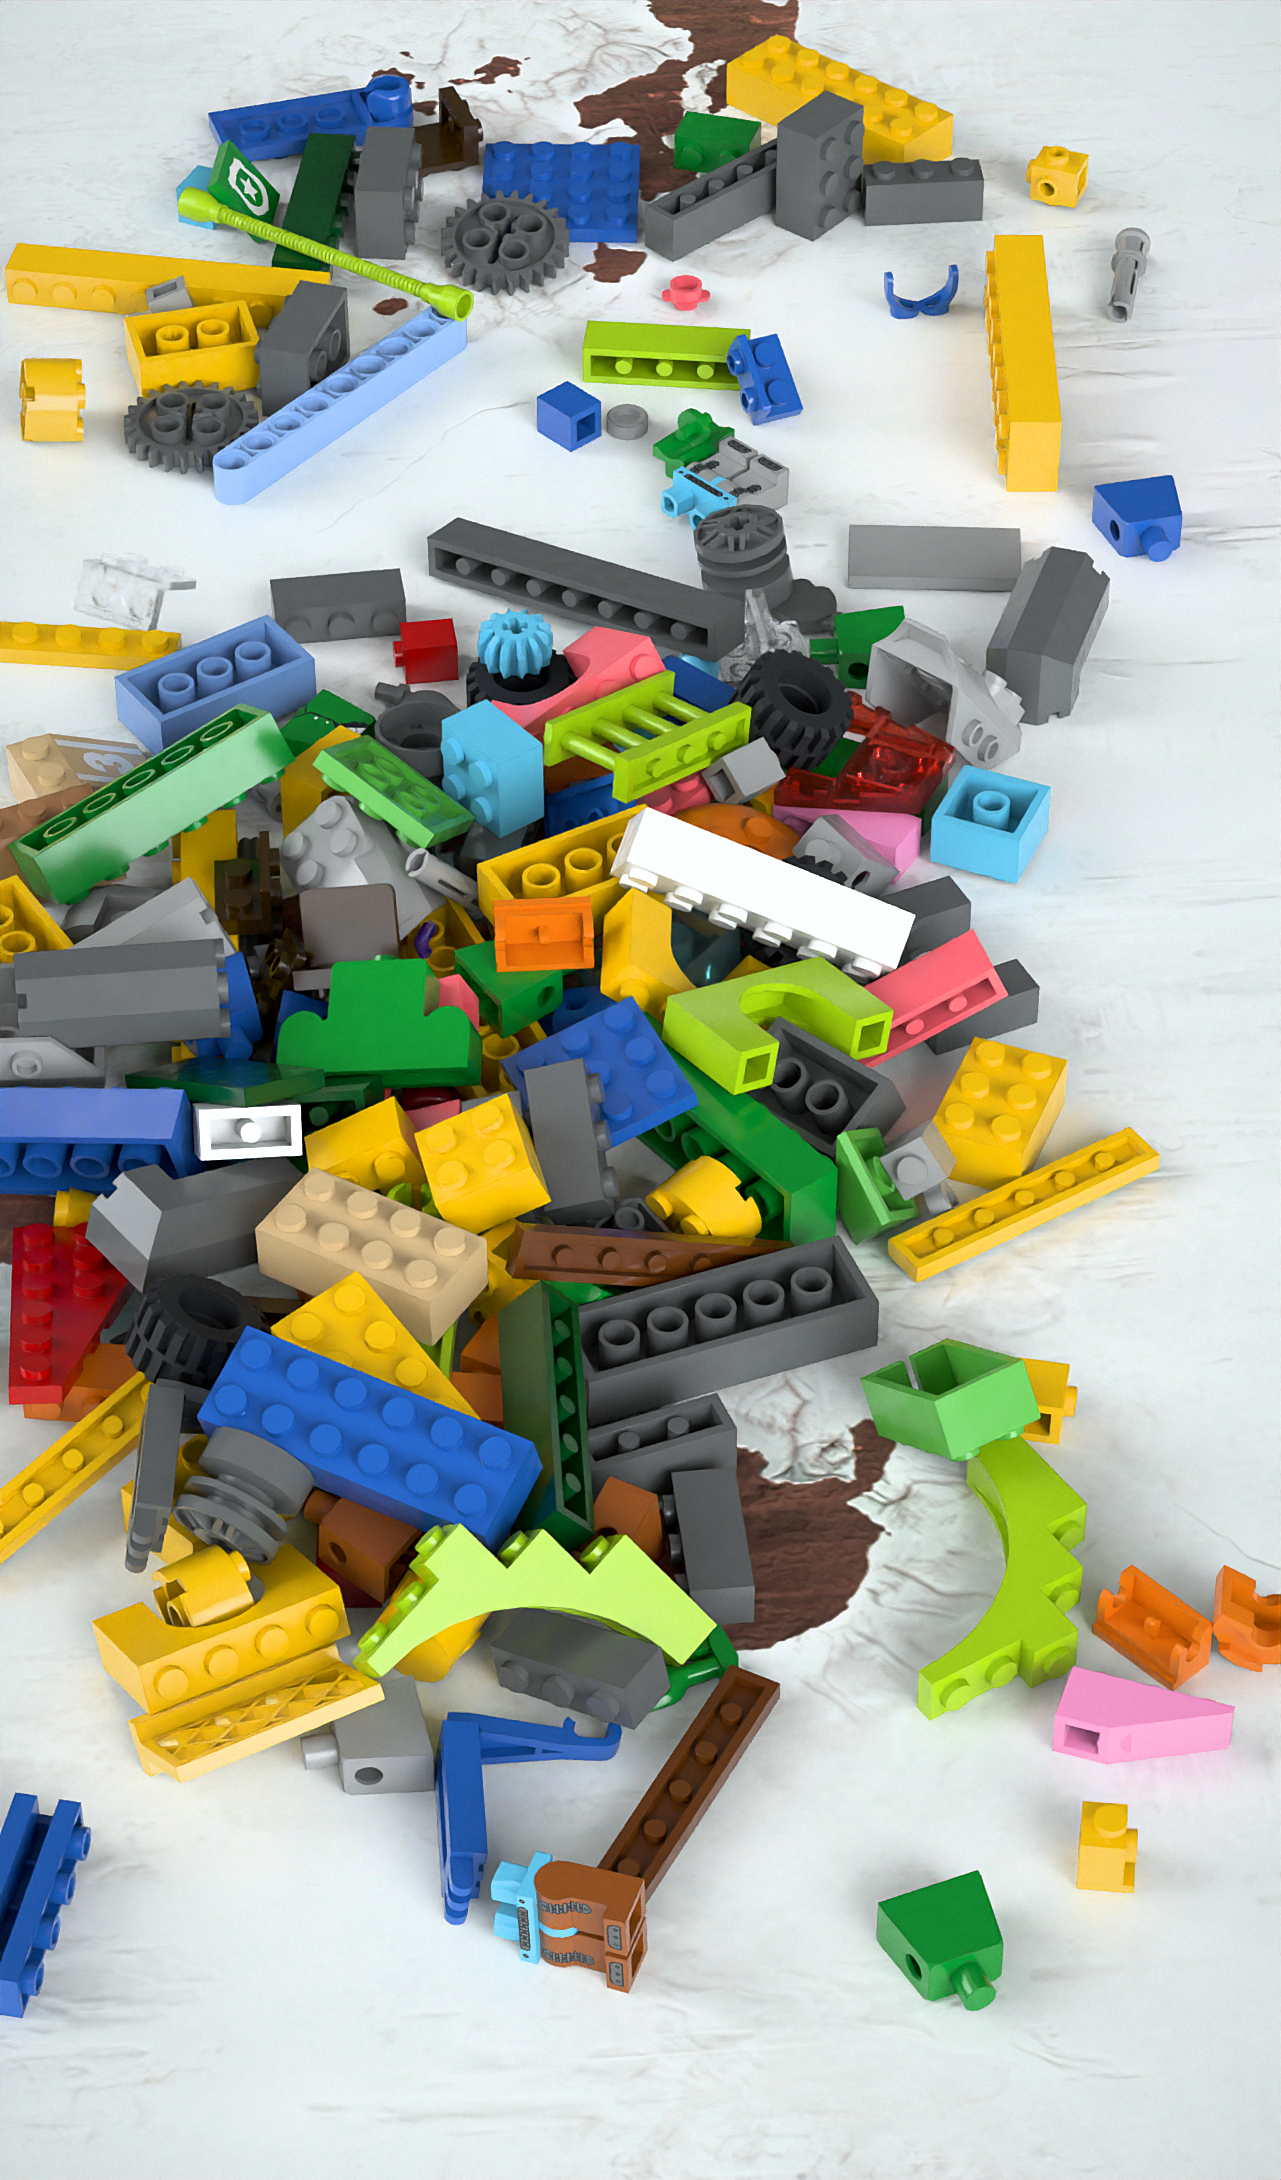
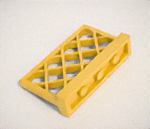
[128,1642,385,1783]

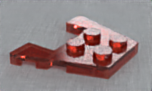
[774,690,956,814]

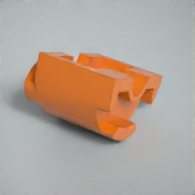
[1213,1564,1281,1672]

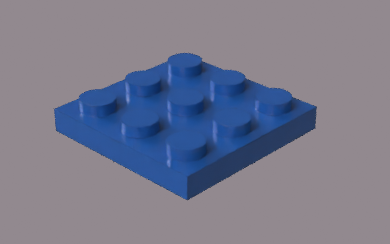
[500,996,699,1152]

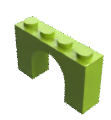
[661,956,894,1095]

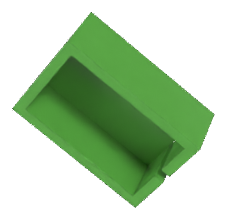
[860,1338,1041,1462]

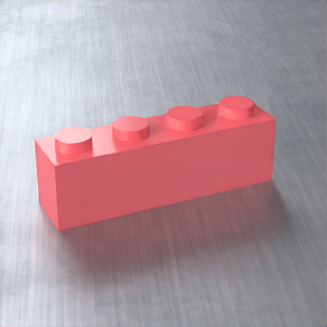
[857,929,1009,1068]

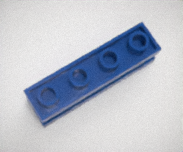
[0,1792,91,2018]

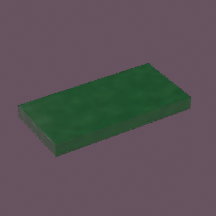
[125,1056,325,1108]

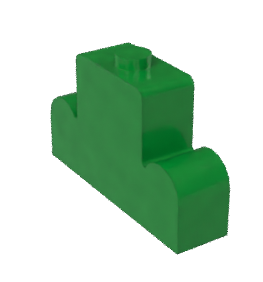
[276,955,483,1089]

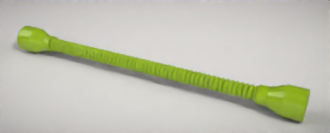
[178,186,474,322]

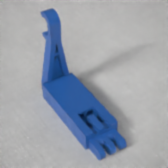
[434,1712,622,1925]

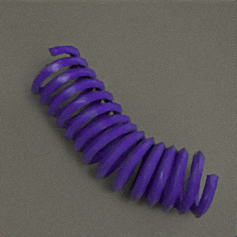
[414,920,437,959]

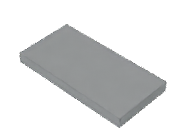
[848,524,1021,592]

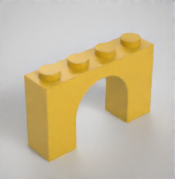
[600,887,772,1032]
[92,1543,351,1716]

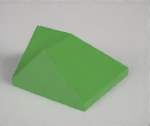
[835,1127,922,1245]

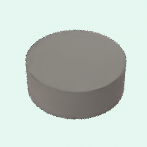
[607,404,648,440]

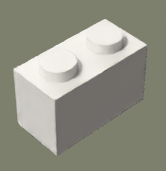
[192,1099,302,1161]

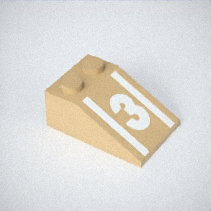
[6,733,147,803]

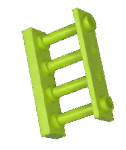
[543,669,752,804]

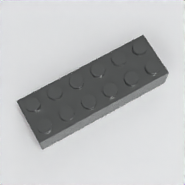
[578,1235,879,1427]

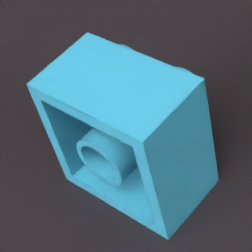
[440,699,544,838]
[930,764,1051,884]

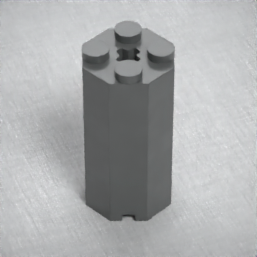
[14,938,231,1049]

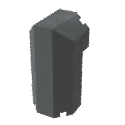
[985,546,1110,726]
[85,1156,304,1294]

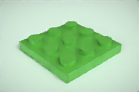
[312,734,476,849]

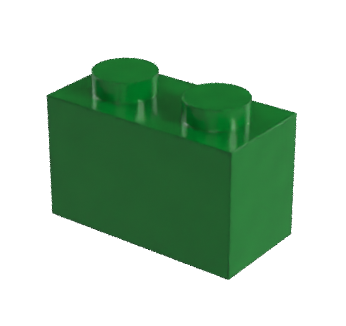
[674,111,761,173]

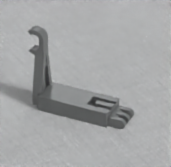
[125,1378,210,1573]

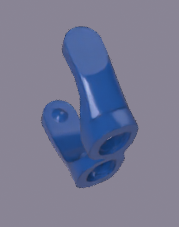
[884,264,959,319]

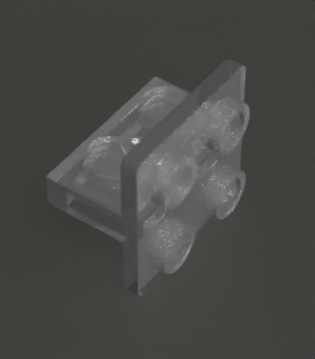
[719,588,807,688]

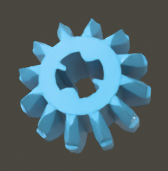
[477,608,553,680]

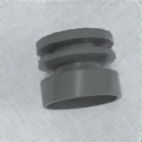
[693,504,794,616]
[374,700,461,792]
[171,1427,315,1565]

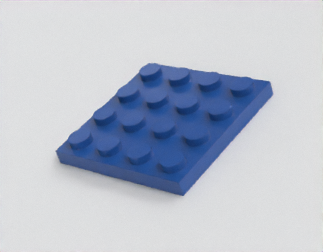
[482,141,640,243]

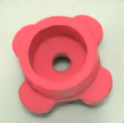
[662,275,710,311]

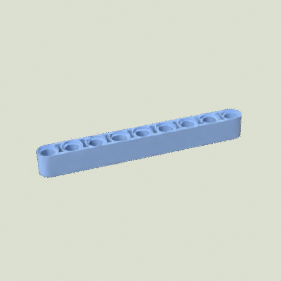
[213,305,467,505]

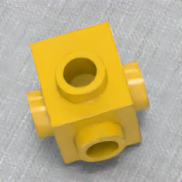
[1026,145,1089,208]

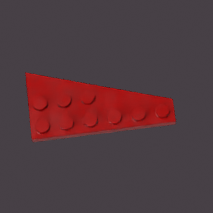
[8,1222,134,1405]

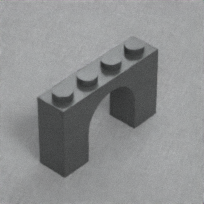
[872,875,1040,1056]

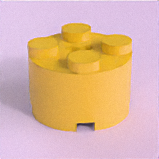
[19,358,86,442]
[645,1156,762,1239]
[152,1544,258,1627]

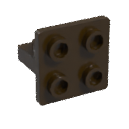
[214,831,283,944]
[251,929,328,1040]

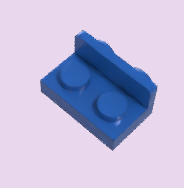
[727,333,803,426]

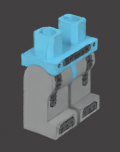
[661,436,789,531]

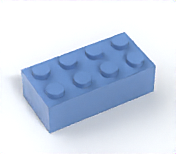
[114,615,317,755]

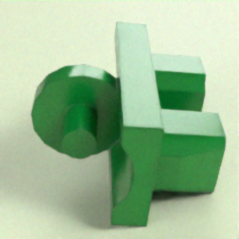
[653,408,735,479]

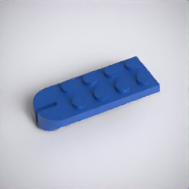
[208,74,414,162]

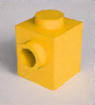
[1018,1357,1078,1445]

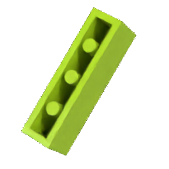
[582,320,751,391]

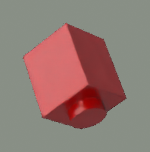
[393,618,459,685]

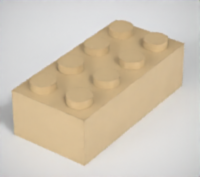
[255,1167,489,1347]

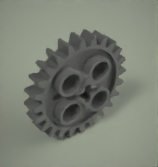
[440,190,570,296]
[123,380,259,474]

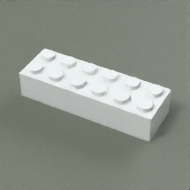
[609,807,916,983]

